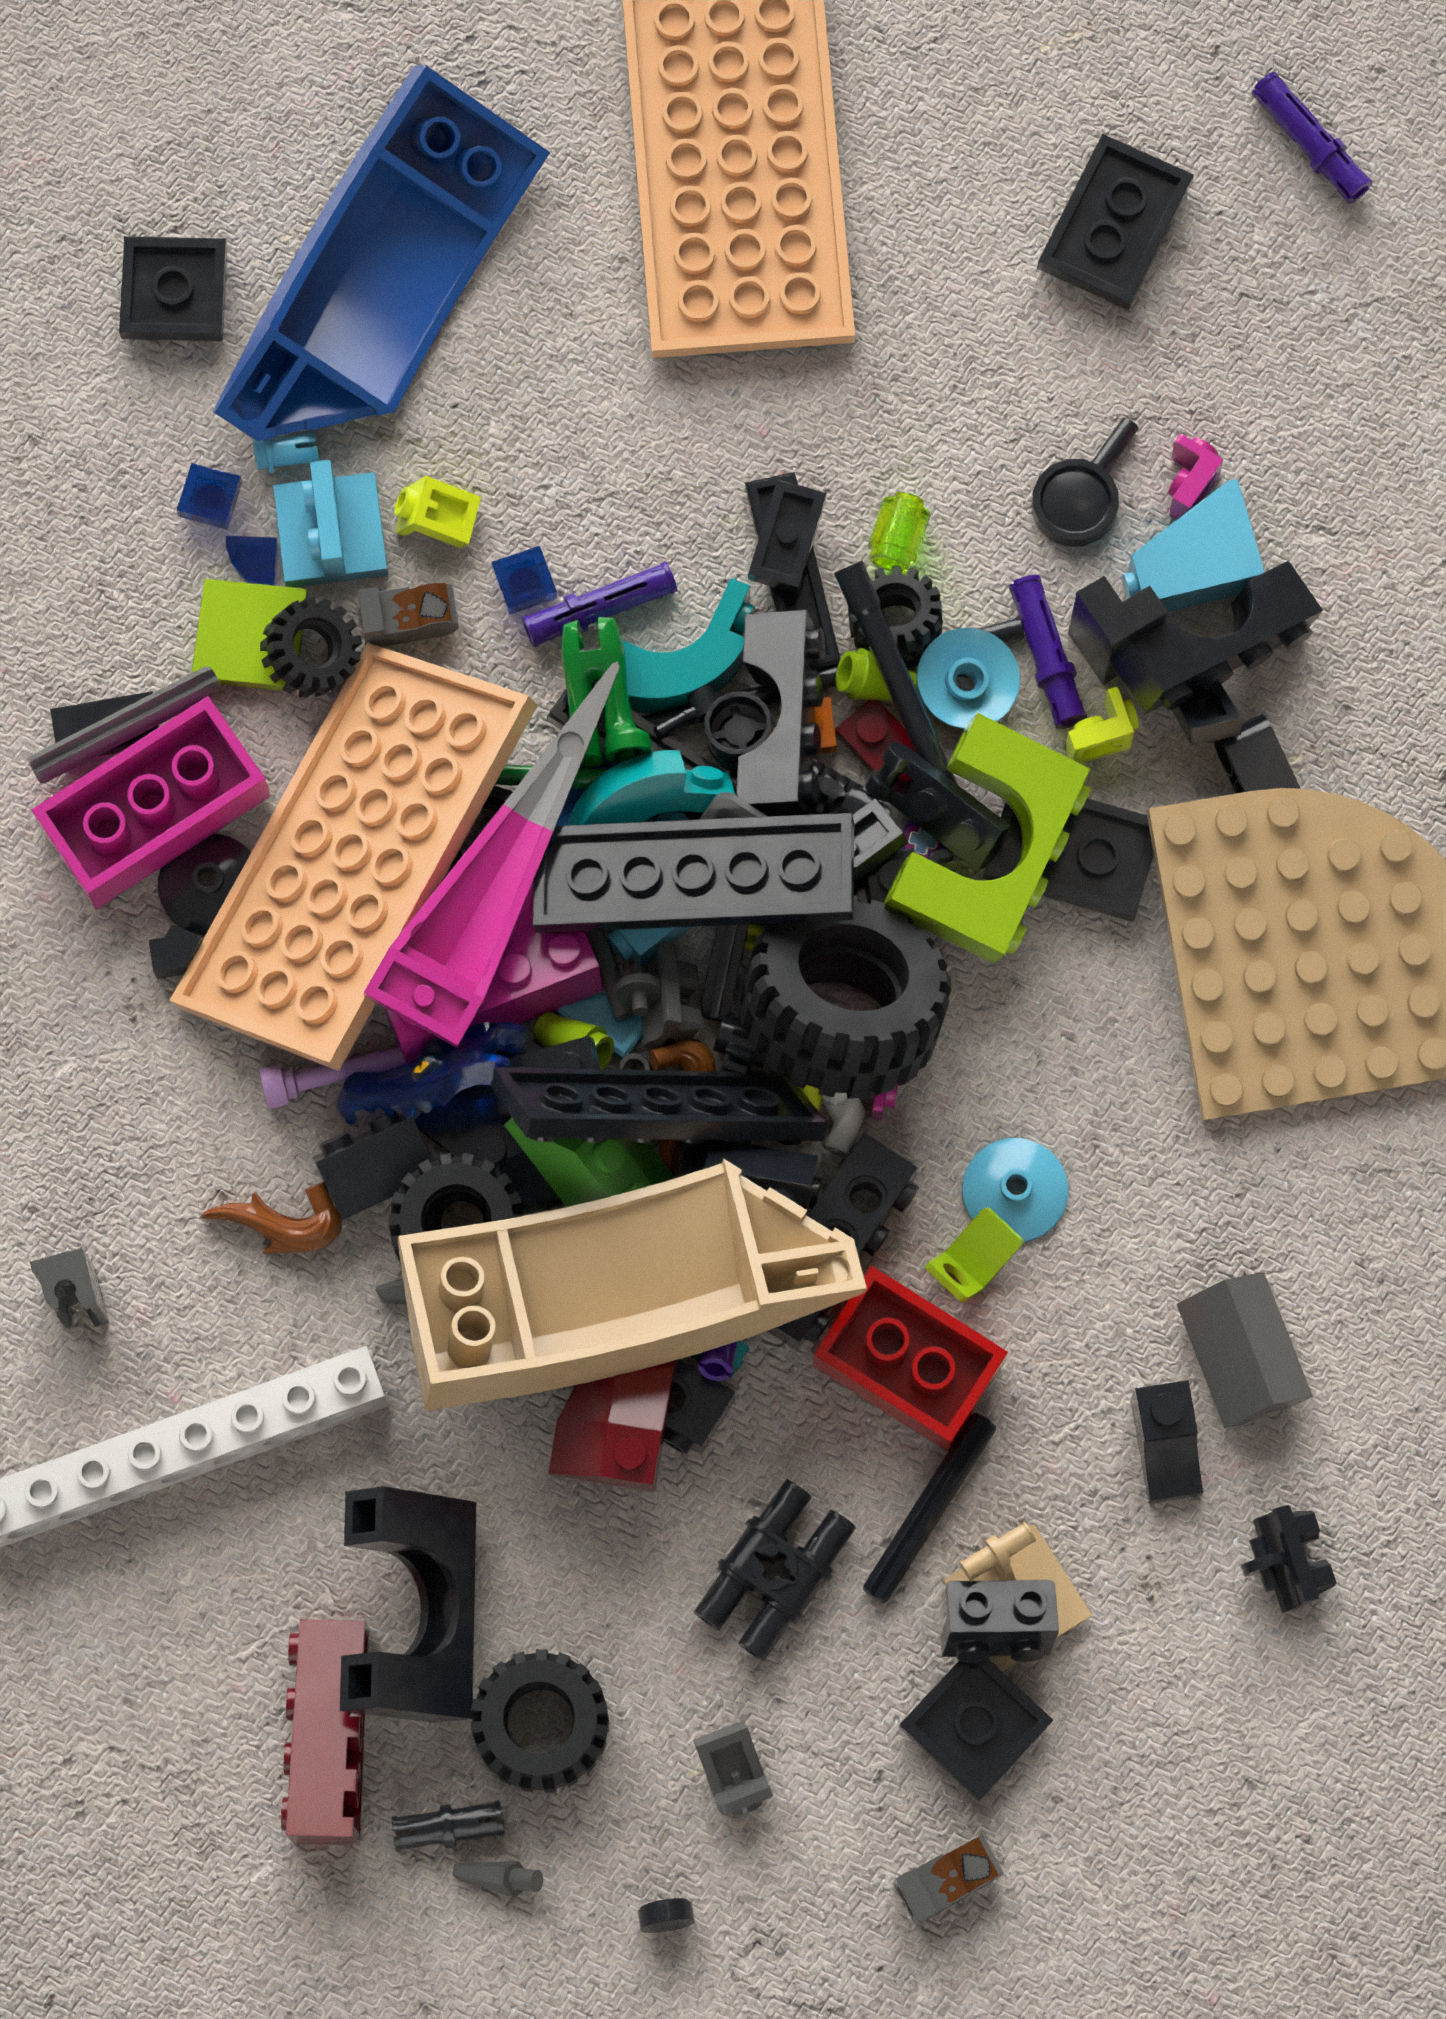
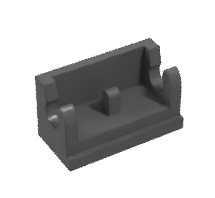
[30,1247,109,1329]

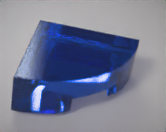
[226,536,278,586]

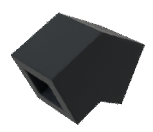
[149,923,203,979]

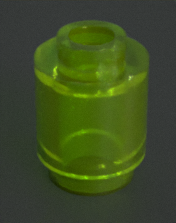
[868,492,931,573]

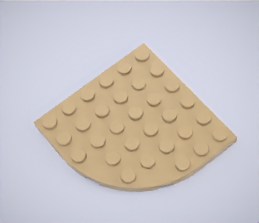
[1146,788,1446,1121]

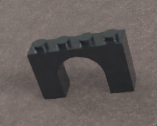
[340,1486,477,1723]

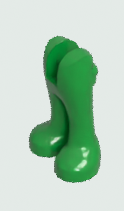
[561,617,652,768]

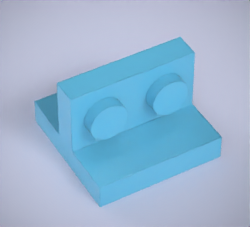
[273,460,388,587]

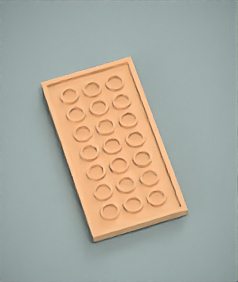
[622,0,855,358]
[170,642,538,1071]

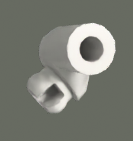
[822,1092,865,1157]

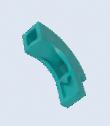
[593,578,755,714]
[566,750,735,826]

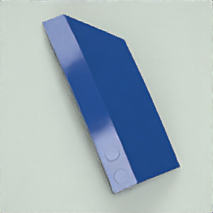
[213,65,550,441]

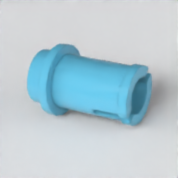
[253,430,319,474]

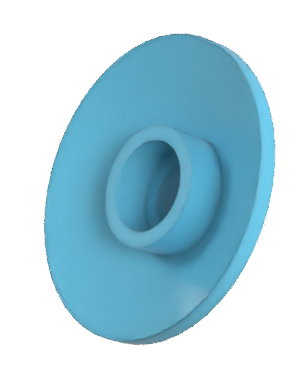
[916,627,1020,730]
[962,1138,1068,1242]

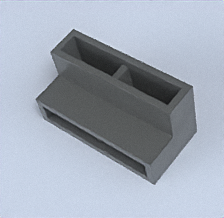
[1176,1273,1313,1429]

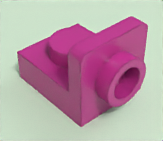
[1168,434,1223,520]

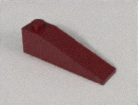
[548,1360,677,1492]

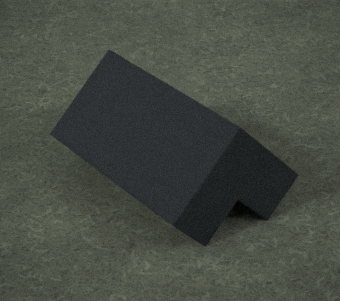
[1068,576,1168,685]

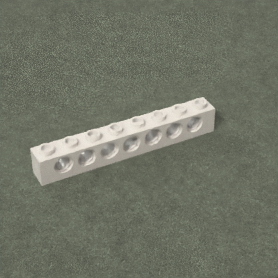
[0,1346,389,1548]

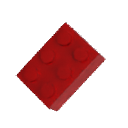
[812,1265,1008,1452]

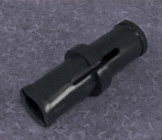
[391,1800,505,1852]

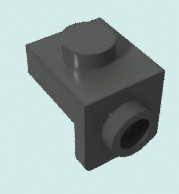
[693,1720,773,1815]

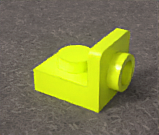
[394,476,481,548]
[1065,686,1139,764]

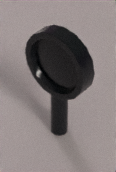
[1032,417,1139,547]

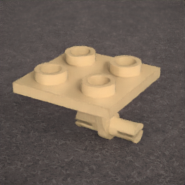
[942,1522,1092,1672]

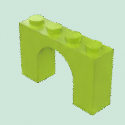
[883,713,1091,963]

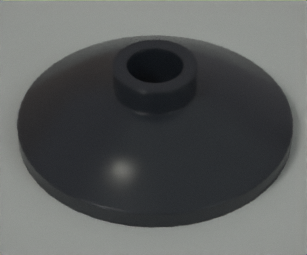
[158,834,251,935]

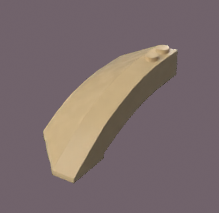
[398,1159,867,1411]

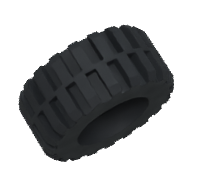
[740,896,951,1099]

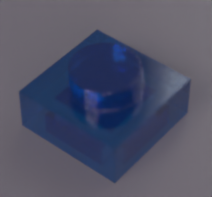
[177,463,242,530]
[491,546,557,615]

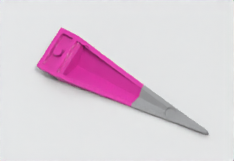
[364,662,619,1048]

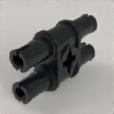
[694,1479,856,1662]

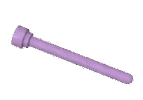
[258,1028,510,1110]

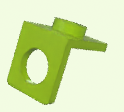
[925,1207,1024,1303]

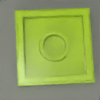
[192,579,308,692]

